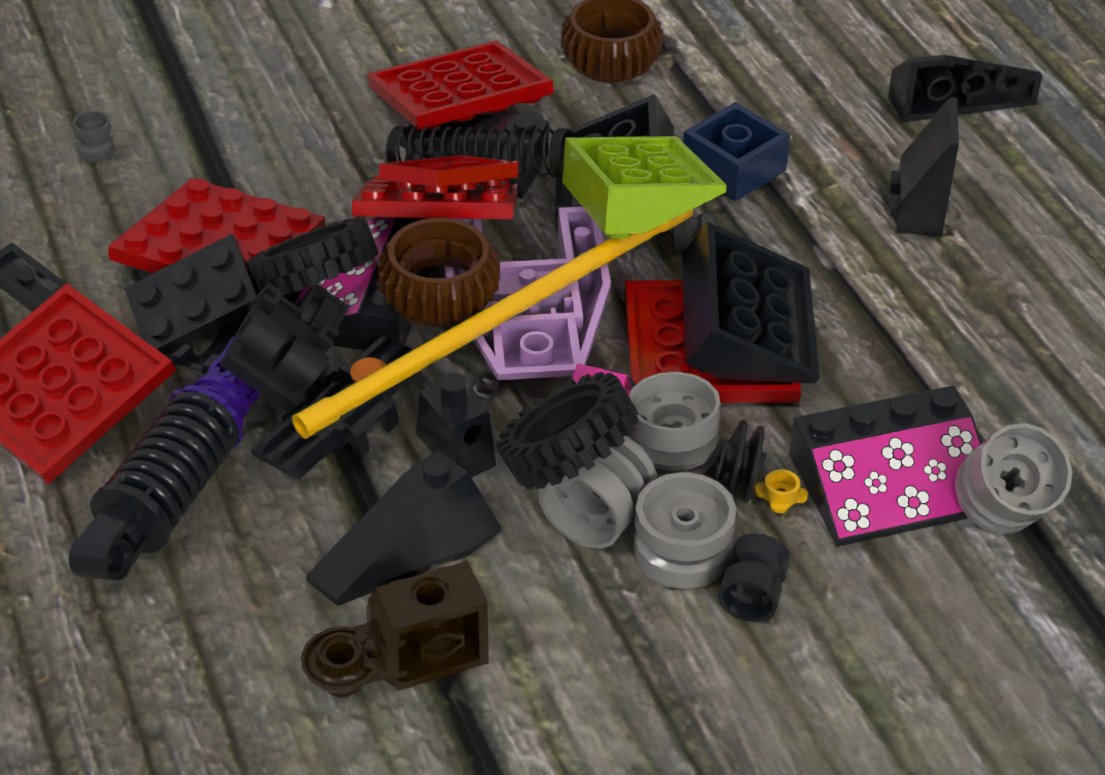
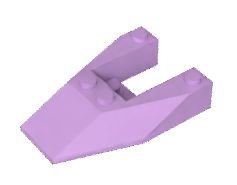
[443,207,611,380]

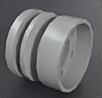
[628,372,721,478]
[955,423,1073,535]
[539,436,658,549]

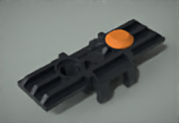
[251,335,420,480]

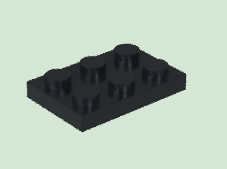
[124,234,259,355]

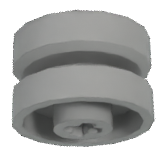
[633,472,737,589]

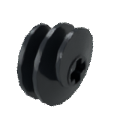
[713,420,766,503]

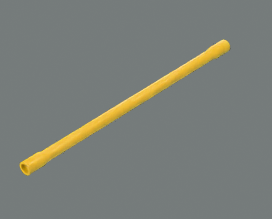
[292,209,693,439]

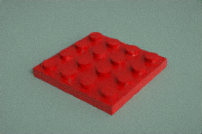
[367,40,554,131]
[352,175,518,219]
[108,178,325,273]
[625,280,801,403]
[0,283,177,485]

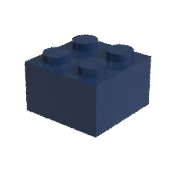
[683,102,790,202]

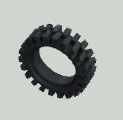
[247,217,379,295]
[496,372,639,489]

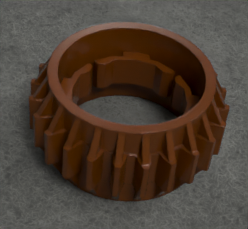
[561,0,663,83]
[378,218,500,327]

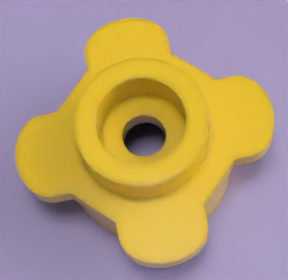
[755,469,808,513]

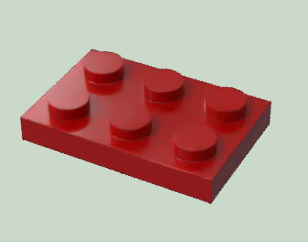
[379,155,518,193]

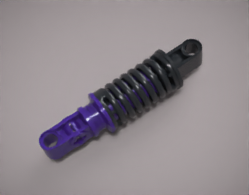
[69,336,260,581]

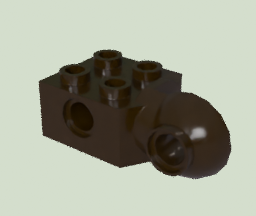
[301,561,489,697]

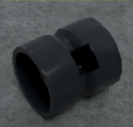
[718,533,791,622]

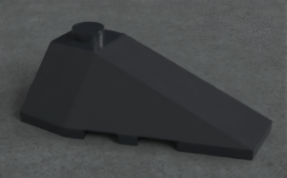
[888,55,1043,123]

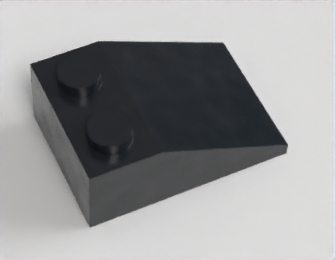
[889,97,959,237]

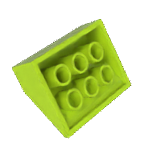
[562,136,727,239]

